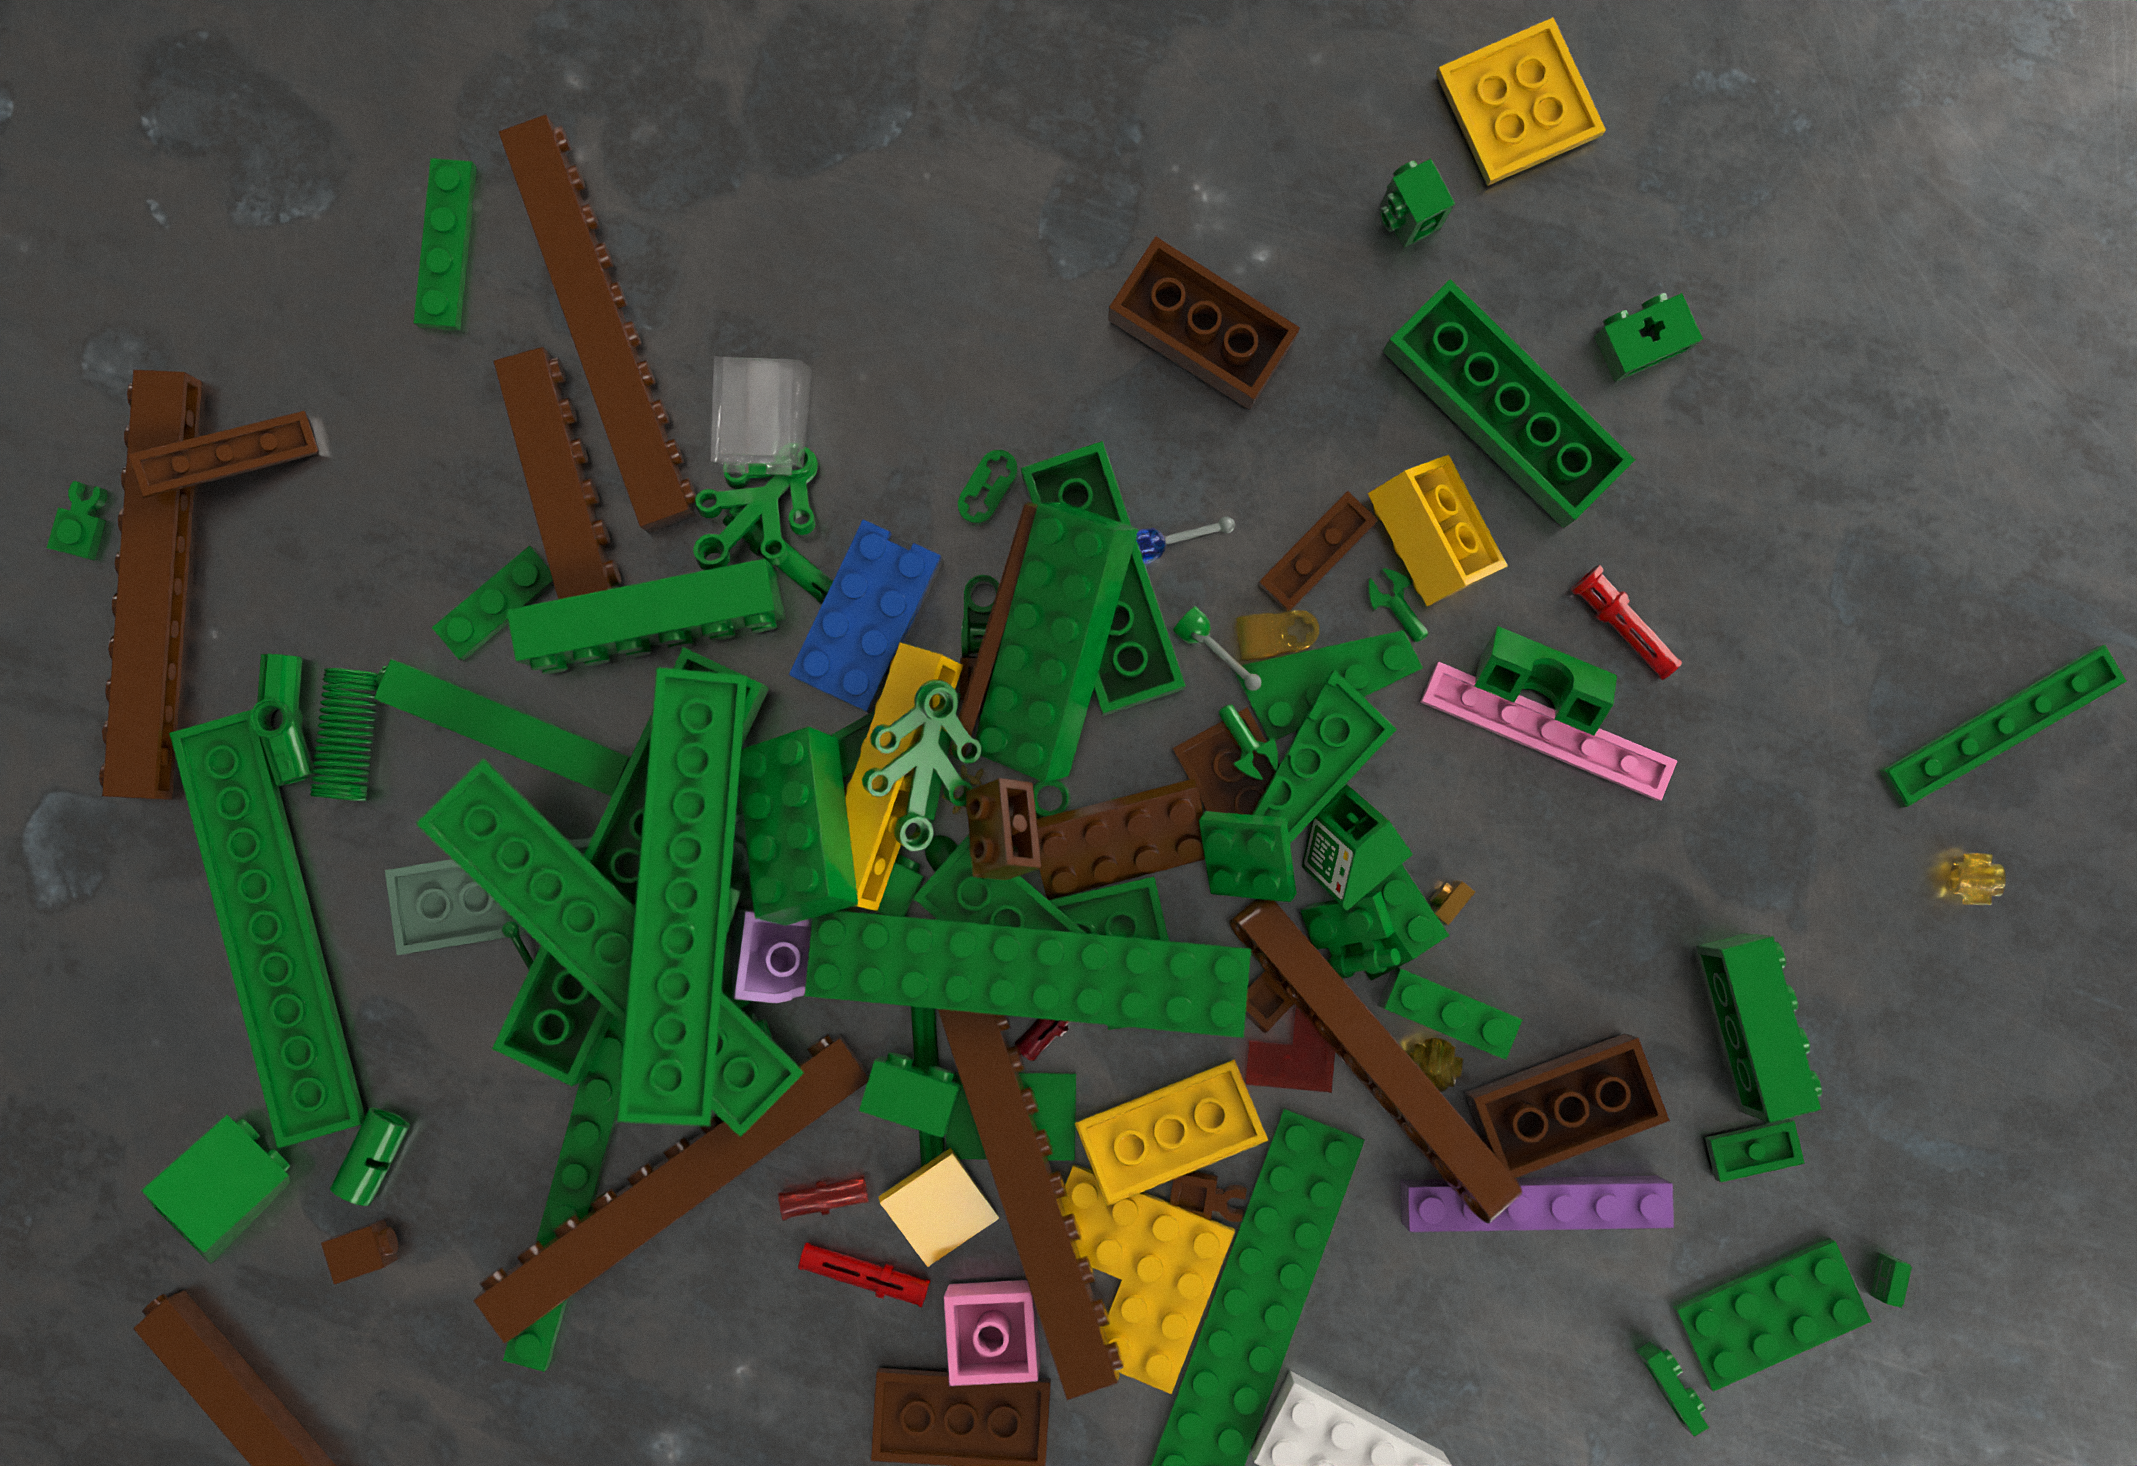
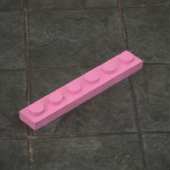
[1420,662,1677,801]

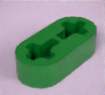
[958,449,1018,526]

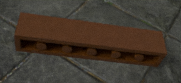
[493,347,621,599]

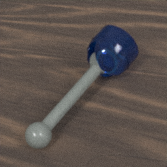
[1136,516,1235,563]

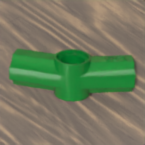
[249,654,316,786]

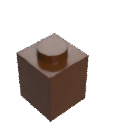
[321,1218,398,1285]

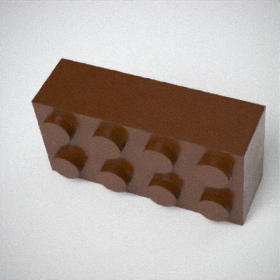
[1108,236,1300,410]
[1464,1033,1670,1178]

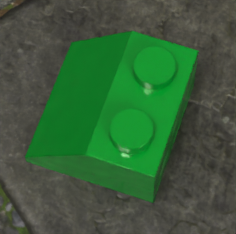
[1349,864,1450,981]

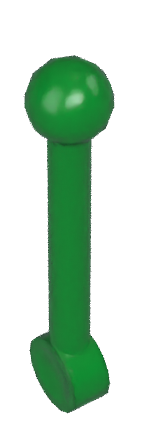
[502,921,533,970]

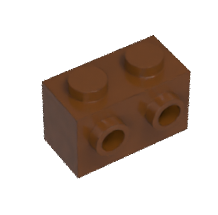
[965,778,1041,880]

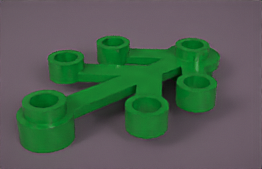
[693,444,818,570]
[862,680,982,851]

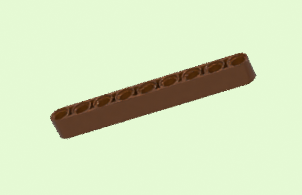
[1229,899,1522,1224]

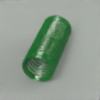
[310,668,378,801]

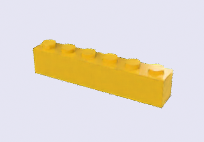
[845,643,963,911]

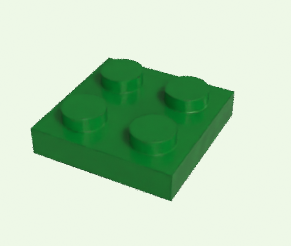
[1199,811,1297,902]

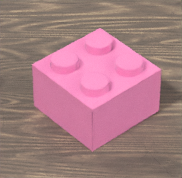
[944,1280,1041,1386]

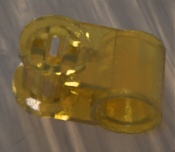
[1235,610,1320,661]

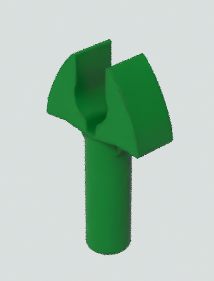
[1366,568,1428,642]
[1218,704,1278,780]

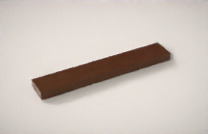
[949,502,1038,756]

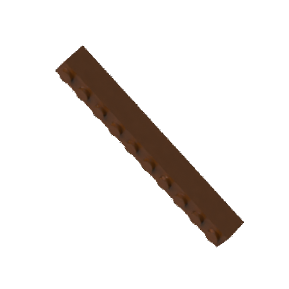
[498,114,697,533]
[99,370,202,800]
[938,1009,1124,1400]
[473,1034,870,1344]

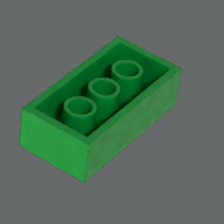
[739,726,859,926]
[1696,933,1822,1123]

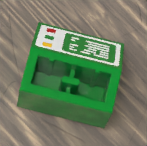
[1302,784,1413,911]

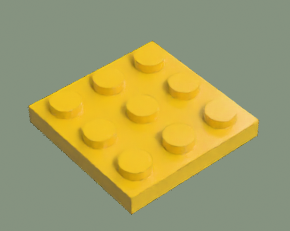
[1436,17,1606,186]

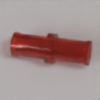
[778,1175,869,1221]

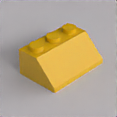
[1367,454,1508,606]

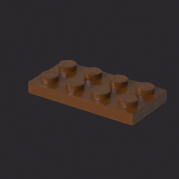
[1036,778,1205,900]
[871,1368,1051,1466]

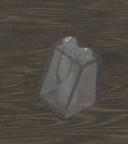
[711,356,812,475]

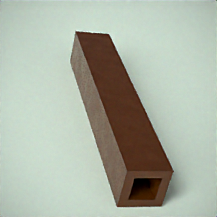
[133,1290,336,1466]

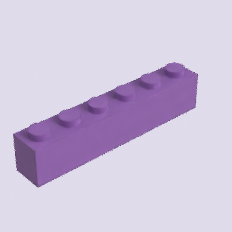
[1400,1176,1674,1232]

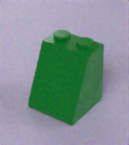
[141,1115,291,1265]

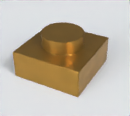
[1430,881,1475,925]

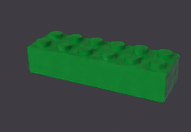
[1383,279,1636,528]
[1021,441,1185,717]
[975,502,1138,782]
[506,559,787,674]

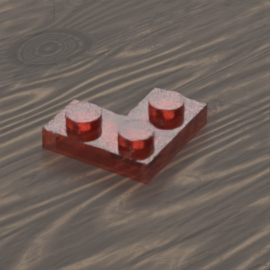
[1244,1004,1335,1093]

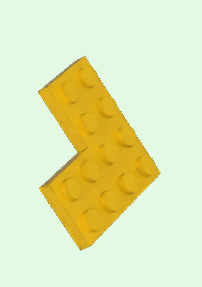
[1061,1163,1235,1394]

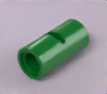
[330,1108,410,1206]

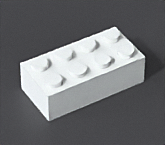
[1251,1370,1452,1466]

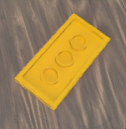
[1074,1059,1268,1207]

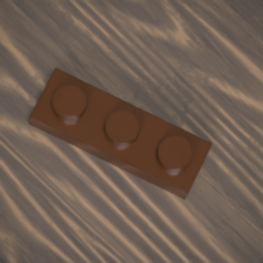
[1258,491,1378,613]

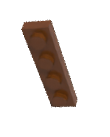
[128,411,319,499]

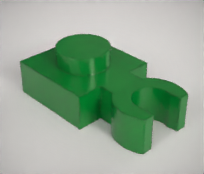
[47,481,108,561]

